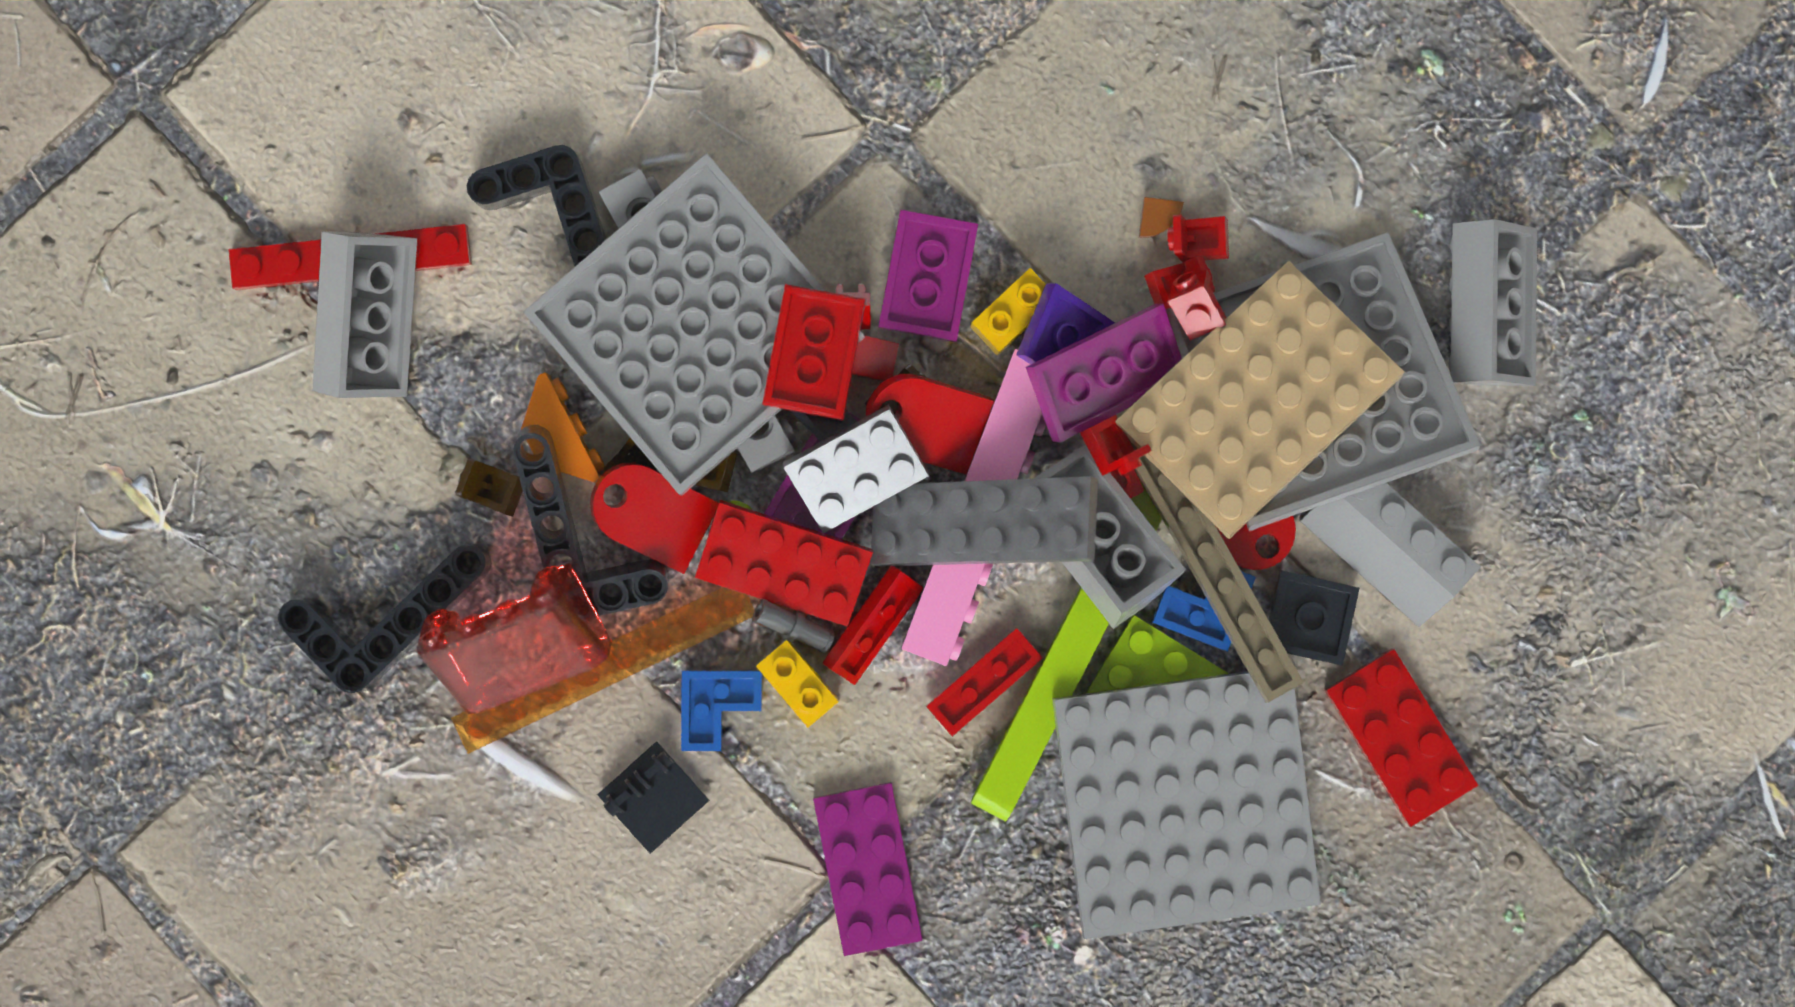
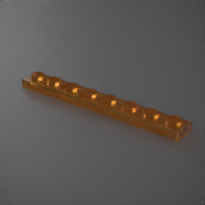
[451,587,755,754]

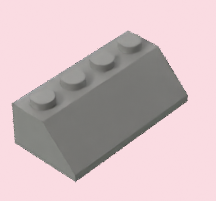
[1448,219,1537,386]
[312,231,417,398]
[1034,444,1186,629]
[1300,483,1481,627]

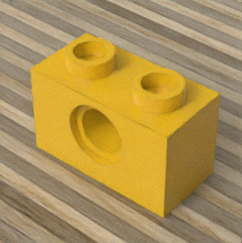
[970,268,1046,356]
[756,640,840,728]

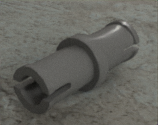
[752,599,834,653]

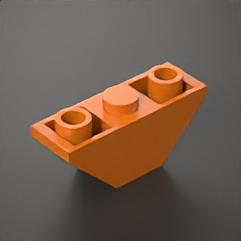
[521,372,605,483]

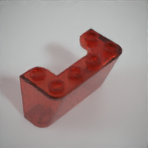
[416,563,612,714]

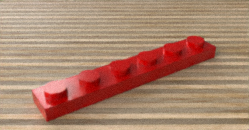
[228,224,472,290]

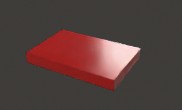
[762,284,866,420]

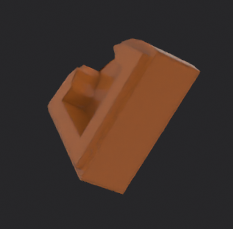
[1139,197,1184,238]

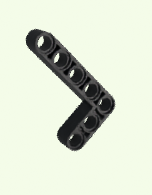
[466,145,607,267]
[513,425,669,622]
[278,544,492,693]

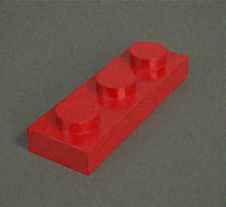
[822,565,924,685]
[926,628,1043,737]

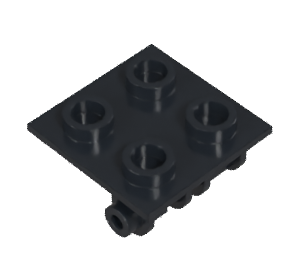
[597,741,710,854]

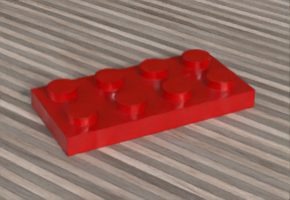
[695,500,873,627]
[1324,649,1479,827]

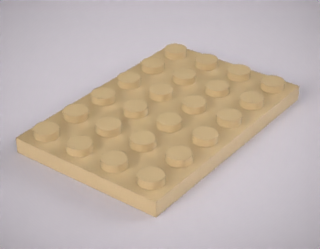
[1115,261,1404,539]

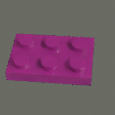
[878,209,978,342]

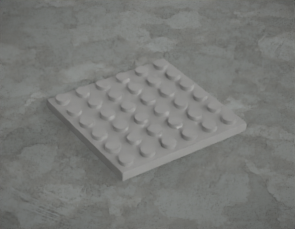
[524,153,865,496]
[1166,232,1480,531]
[1052,671,1321,939]

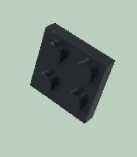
[1269,570,1360,666]

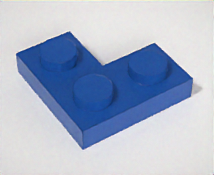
[1151,571,1256,652]
[681,670,762,751]

